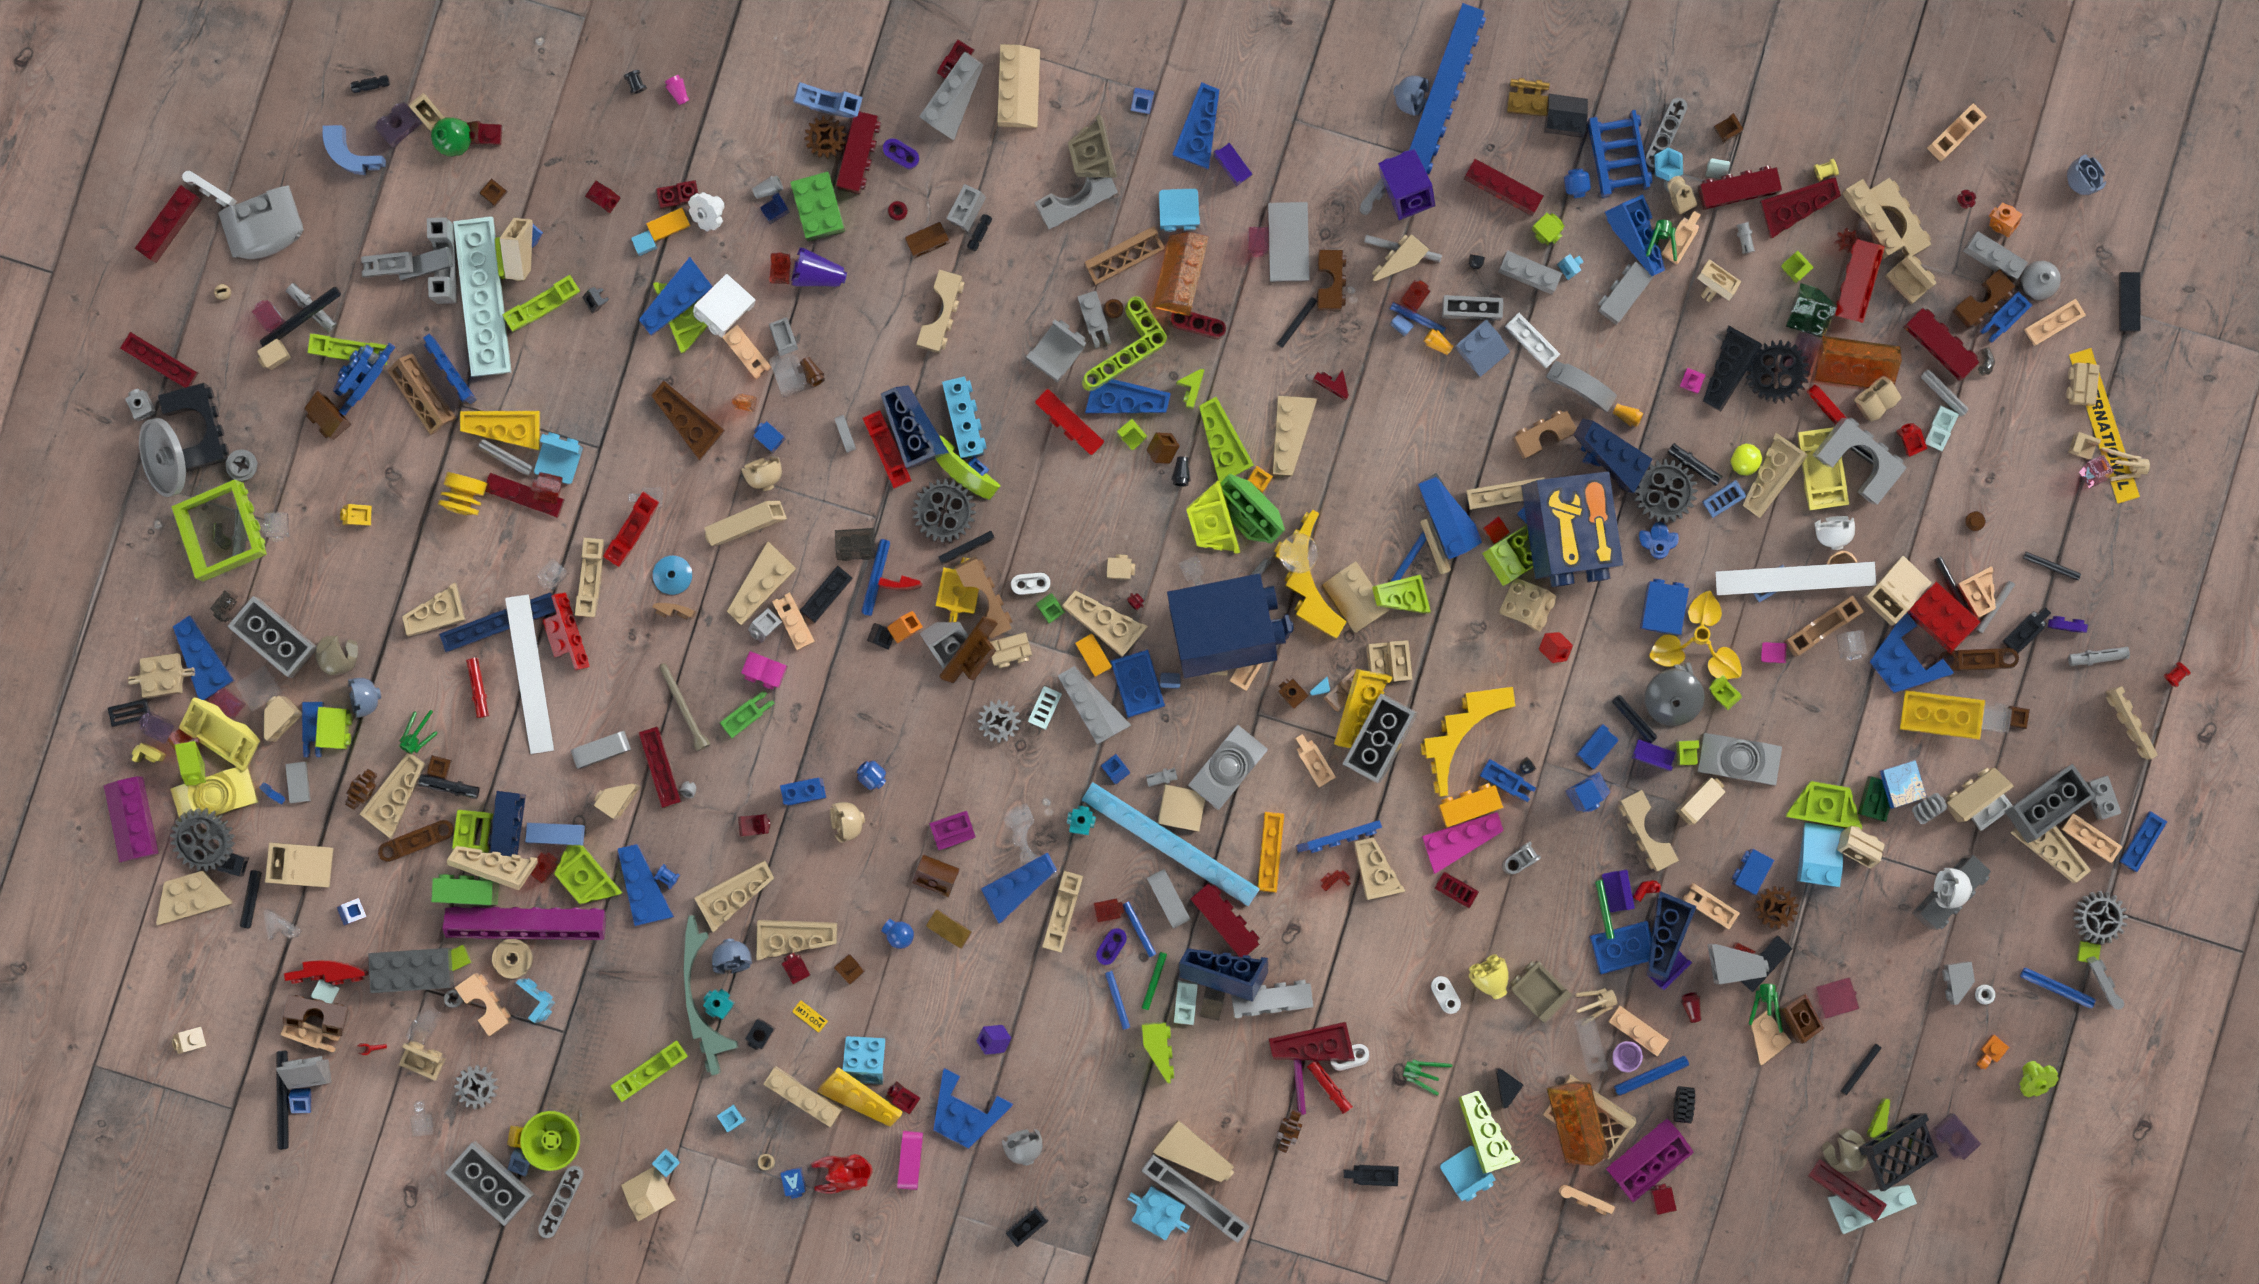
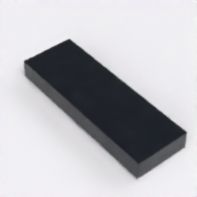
[2119,272,2141,332]
[938,531,995,565]
[800,566,853,623]
[1740,935,1793,992]

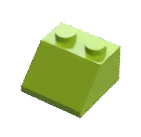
[315,707,353,749]

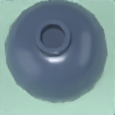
[1393,75,1429,116]
[2067,154,2106,195]
[348,678,381,718]
[712,939,752,974]

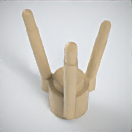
[2101,447,2150,481]
[1575,988,1617,1026]

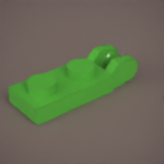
[720,690,775,739]

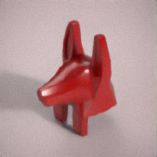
[811,1154,873,1194]

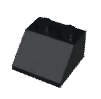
[1544,94,1588,138]

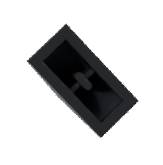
[1495,1068,1524,1109]

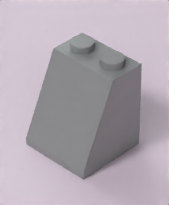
[1707,944,1769,984]

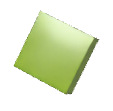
[2077,941,2101,963]
[451,945,472,971]

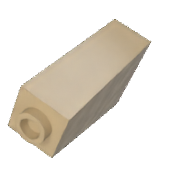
[704,501,787,546]
[1153,1120,1234,1182]

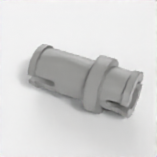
[1736,222,1755,254]
[1146,767,1178,787]

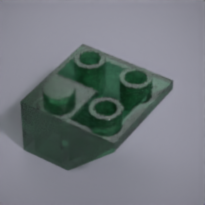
[1786,283,1837,338]

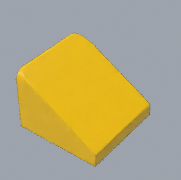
[507,1125,524,1148]

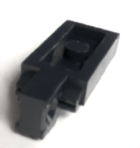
[2001,607,2051,653]
[1343,1164,1399,1187]

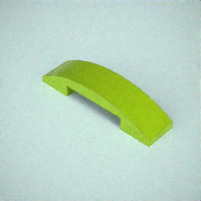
[502,275,580,332]
[307,333,388,365]
[936,435,1001,500]
[611,1040,688,1102]

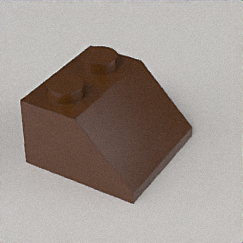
[304,391,352,440]

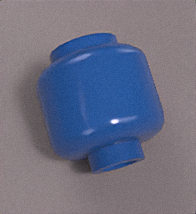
[1564,168,1591,198]
[856,761,886,790]

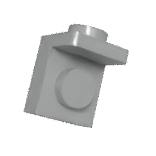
[748,608,782,643]

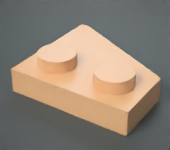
[1751,1010,1791,1065]

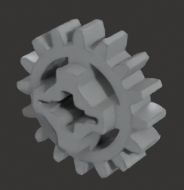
[978,700,1021,743]
[454,1065,499,1109]

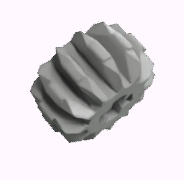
[1912,793,1948,824]

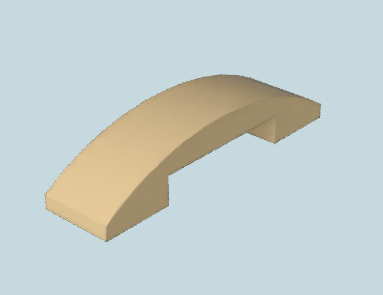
[575,538,604,618]
[1043,871,1083,953]

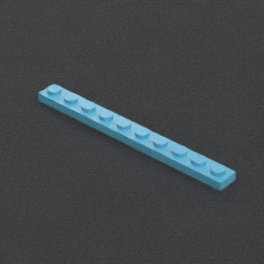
[1082,782,1259,906]

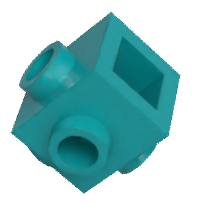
[1067,805,1096,835]
[703,988,736,1020]

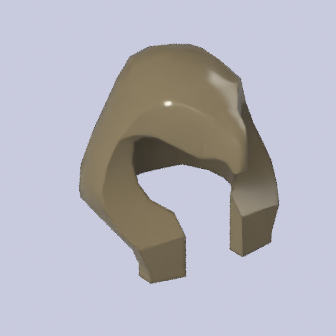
[315,635,358,675]
[1822,1128,1867,1172]

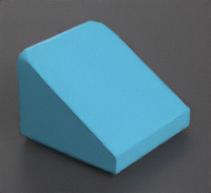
[631,230,657,256]
[1309,677,1330,696]

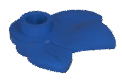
[1639,521,1679,559]

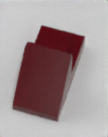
[467,121,503,145]
[1312,369,1349,401]

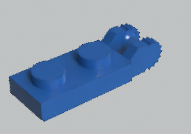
[1980,291,2032,343]
[302,702,324,757]
[1479,759,1536,802]

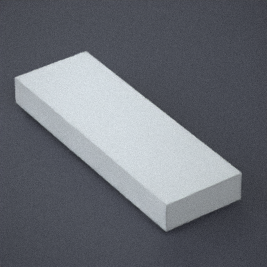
[1505,313,1560,369]

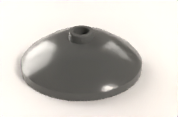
[1645,669,1705,726]

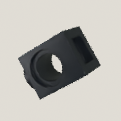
[745,1018,776,1050]

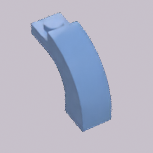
[793,82,863,118]
[322,125,386,175]

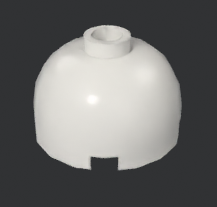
[1815,516,1855,550]
[1934,868,1972,908]

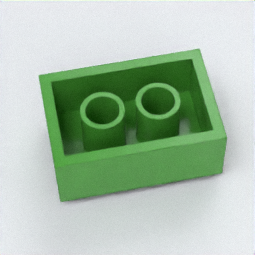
[790,172,845,242]
[431,874,499,905]

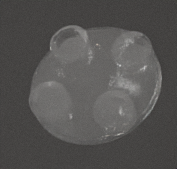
[1279,534,1319,573]

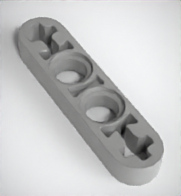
[1645,98,1687,170]
[538,1165,584,1238]

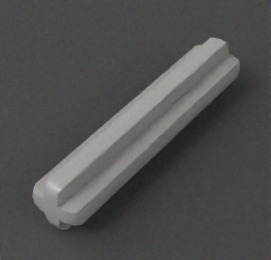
[1921,370,1969,417]
[478,440,533,476]

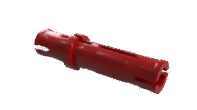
[466,658,489,718]
[1307,1060,1353,1114]

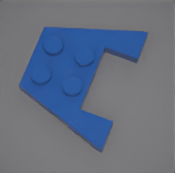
[1870,612,1954,694]
[933,1068,1013,1149]

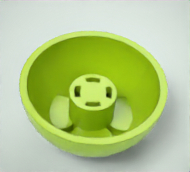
[521,1111,580,1171]

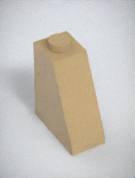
[500,218,533,281]
[1675,778,1725,825]

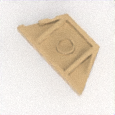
[156,871,233,925]

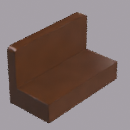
[905,222,950,259]
[912,855,960,897]

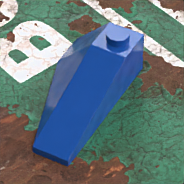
[1605,194,1665,276]
[1418,477,1482,559]

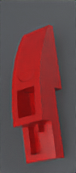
[284,960,369,985]

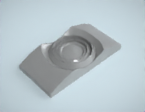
[1188,725,1268,810]
[1697,733,1782,786]

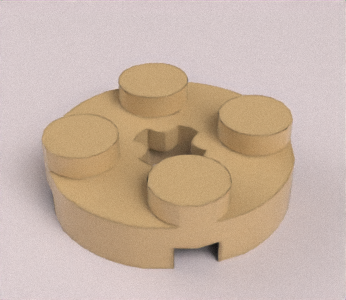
[492,939,533,979]

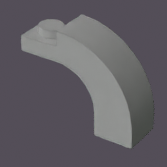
[1546,360,1617,412]

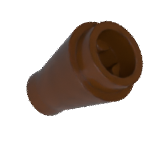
[800,357,825,387]

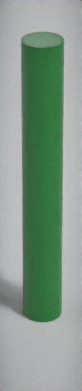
[1595,880,1615,940]
[1141,952,1167,1011]

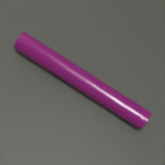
[1293,1060,1306,1115]

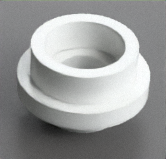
[1975,985,1995,1005]

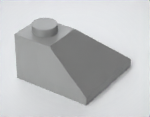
[919,622,968,669]

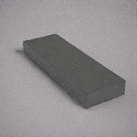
[399,247,453,281]

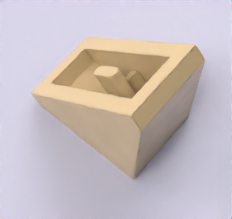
[409,93,445,131]

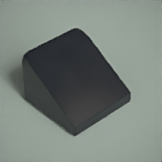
[867,623,893,650]

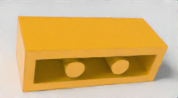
[1438,783,1503,828]

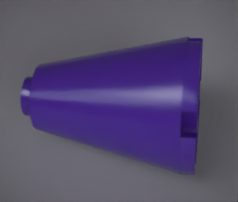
[791,247,847,287]

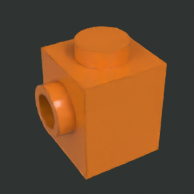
[887,611,923,644]

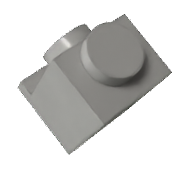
[125,389,157,421]

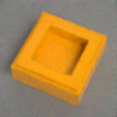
[1248,466,1273,493]

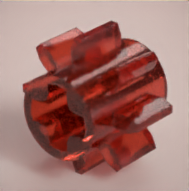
[1834,228,1860,254]

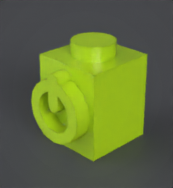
[1531,213,1565,245]

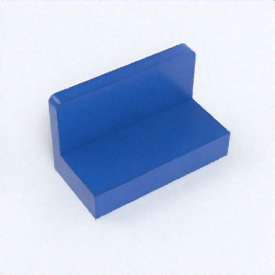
[1576,724,1618,769]

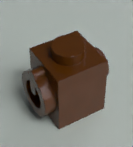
[1278,679,1309,710]

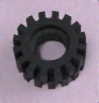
[1673,1086,1696,1124]

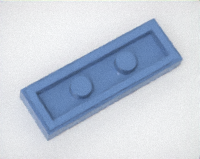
[525,823,585,846]

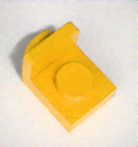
[340,504,372,526]

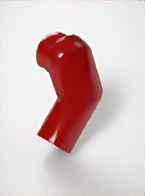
[1633,880,1661,902]

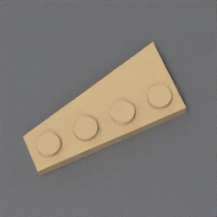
[727,542,796,625]

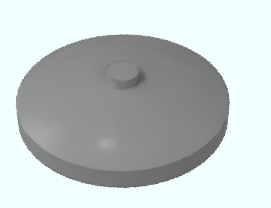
[139,418,186,497]

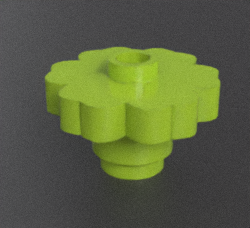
[2019,1061,2059,1098]

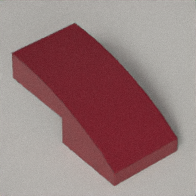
[936,39,975,79]

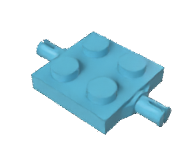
[1127,1185,1190,1240]

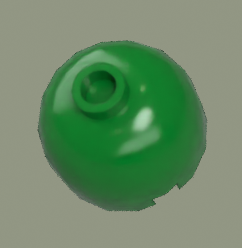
[431,117,471,157]

